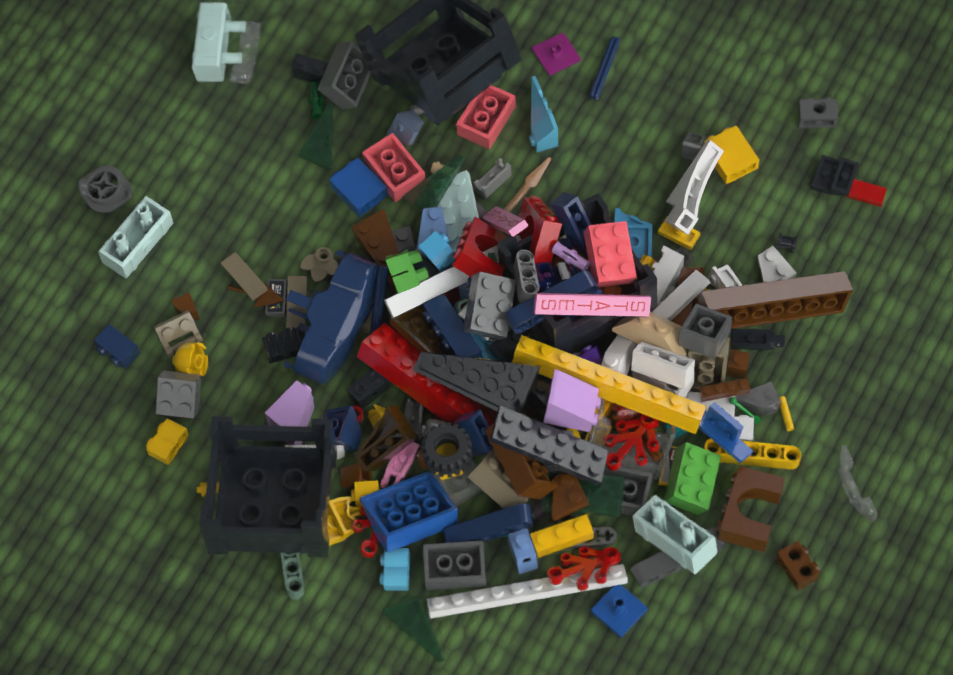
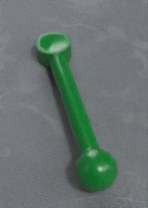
[729,397,760,424]

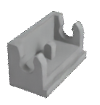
[472,158,512,199]

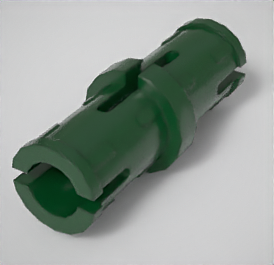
[309,82,323,119]

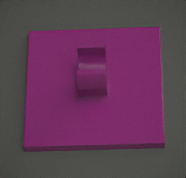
[532,32,581,76]

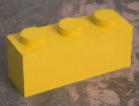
[530,514,594,558]

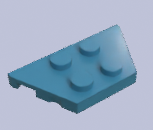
[615,208,652,261]

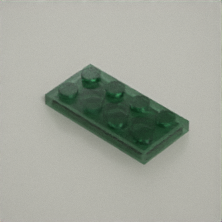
[541,473,625,517]

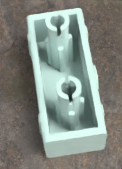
[192,3,246,82]
[98,196,173,279]
[633,495,717,574]

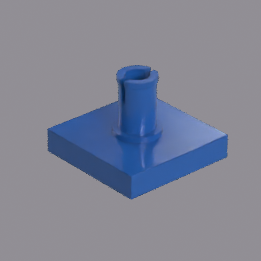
[591,585,648,638]

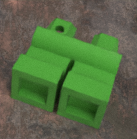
[385,249,429,294]

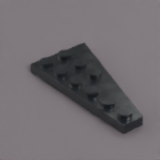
[414,352,541,414]

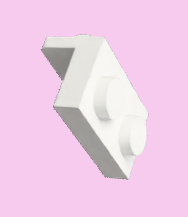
[708,265,742,289]

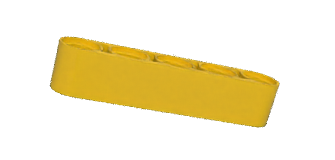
[704,438,801,469]

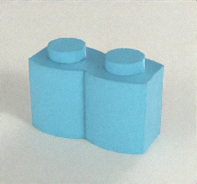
[380,548,410,591]

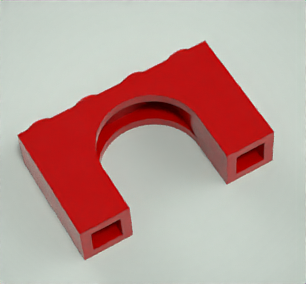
[515,196,562,267]
[452,217,507,278]

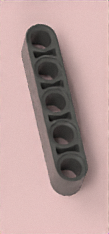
[631,527,726,588]

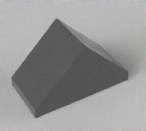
[682,132,707,160]

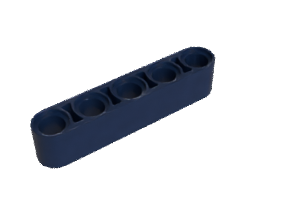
[505,270,599,333]
[442,504,533,543]

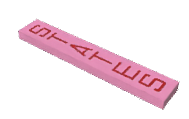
[482,206,528,237]
[534,293,651,316]

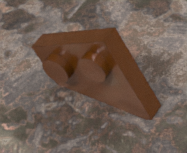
[552,472,589,521]

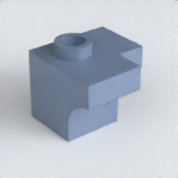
[387,110,424,146]

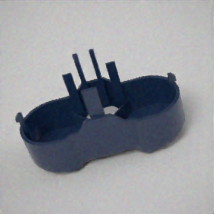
[283,250,378,384]

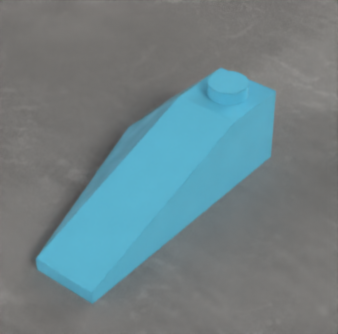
[529,76,558,152]

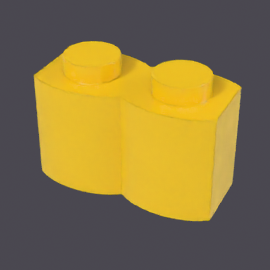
[146,418,189,465]

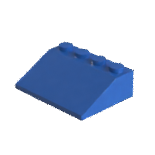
[359,471,458,553]

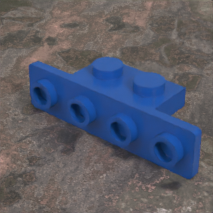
[698,402,753,462]

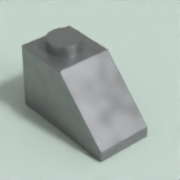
[735,382,781,416]

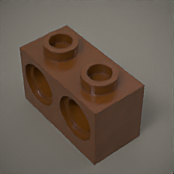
[776,541,820,591]

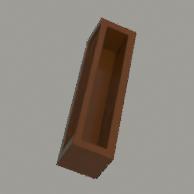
[699,378,750,402]

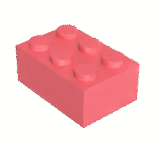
[456,85,516,150]
[362,133,426,202]
[584,221,637,287]

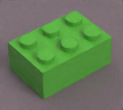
[664,442,721,515]

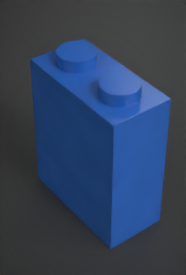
[329,158,388,218]

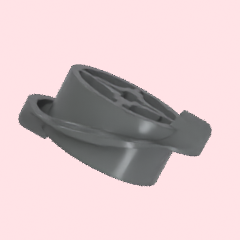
[78,166,133,213]

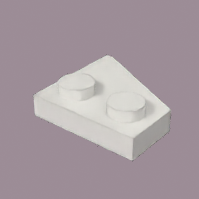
[758,246,796,282]

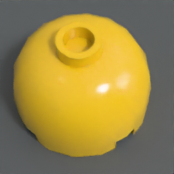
[172,342,208,376]

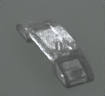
[230,22,261,84]
[839,445,878,522]

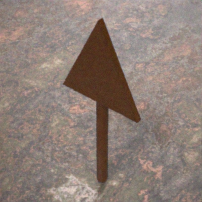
[227,282,285,308]

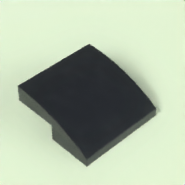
[811,155,859,196]

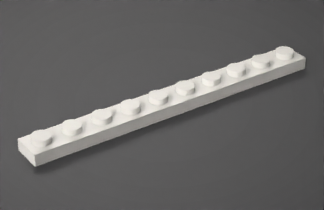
[427,564,628,618]

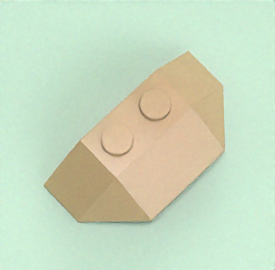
[612,311,689,357]

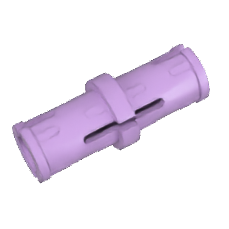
[552,242,591,271]

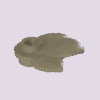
[301,247,338,283]

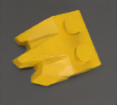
[327,496,361,546]

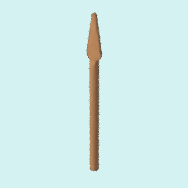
[490,157,551,229]

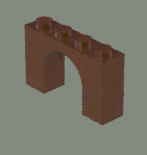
[716,466,785,553]

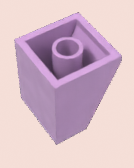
[543,370,601,432]
[265,381,315,445]

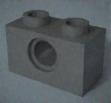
[798,98,838,128]

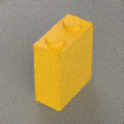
[704,125,759,184]

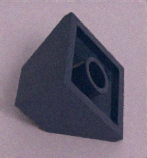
[324,405,362,452]

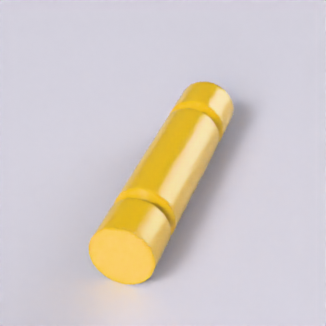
[779,396,794,431]

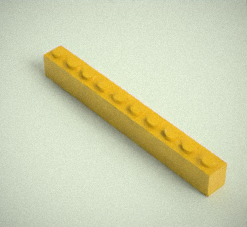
[512,335,706,434]

